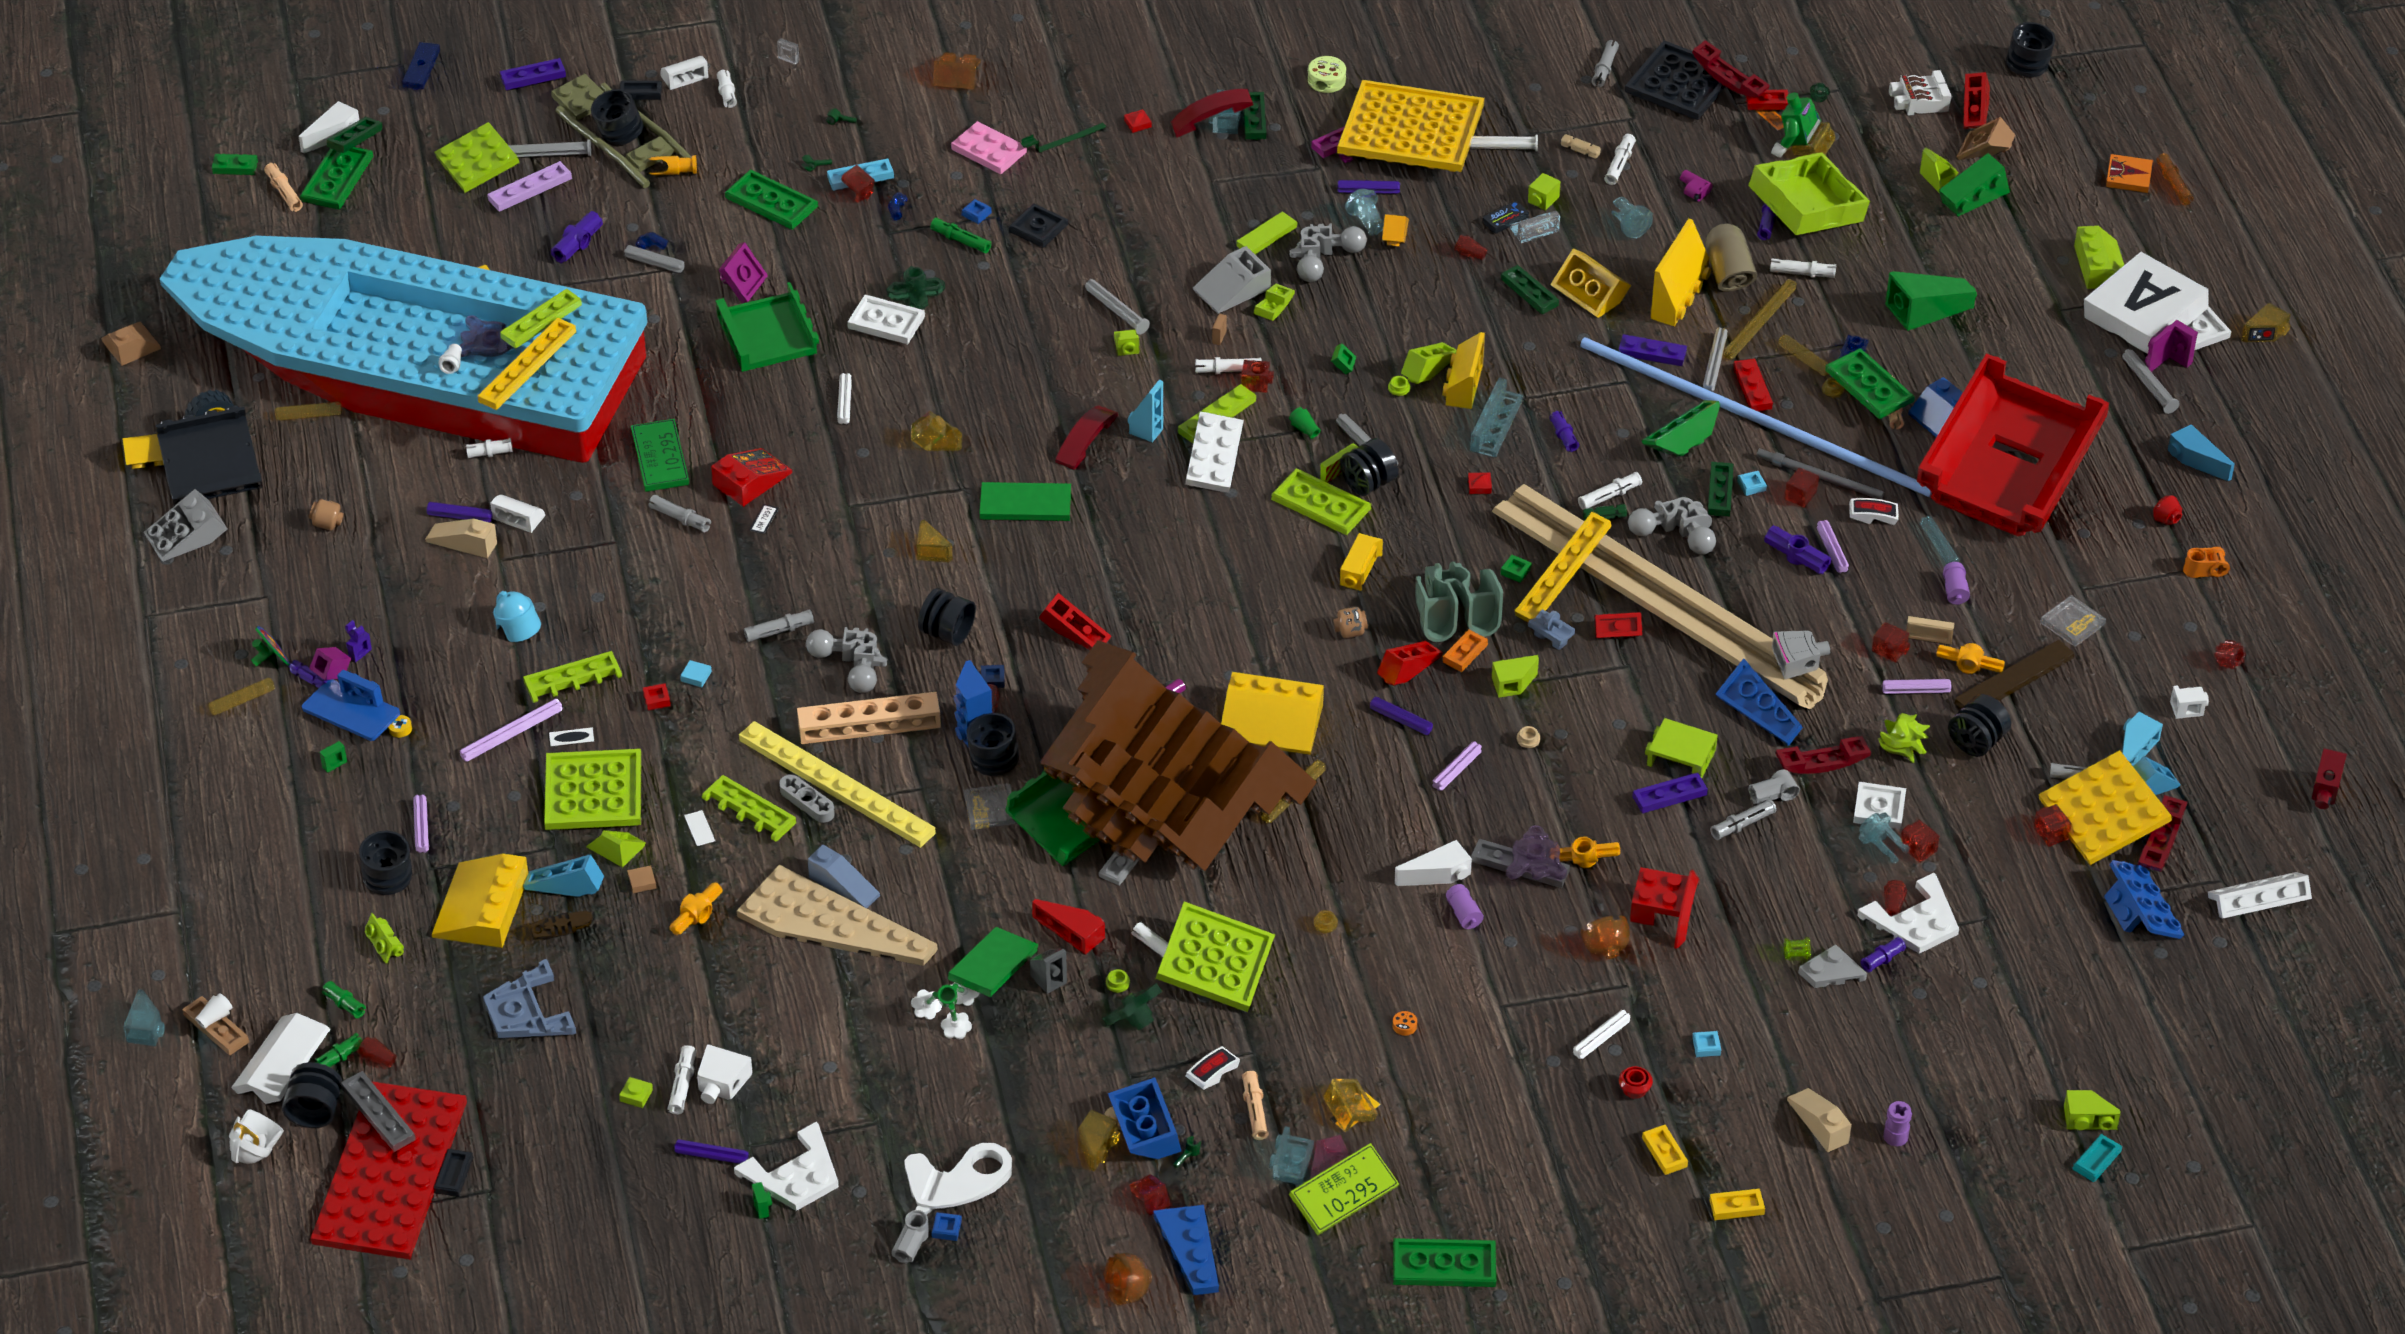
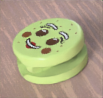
[1308,56,1346,93]

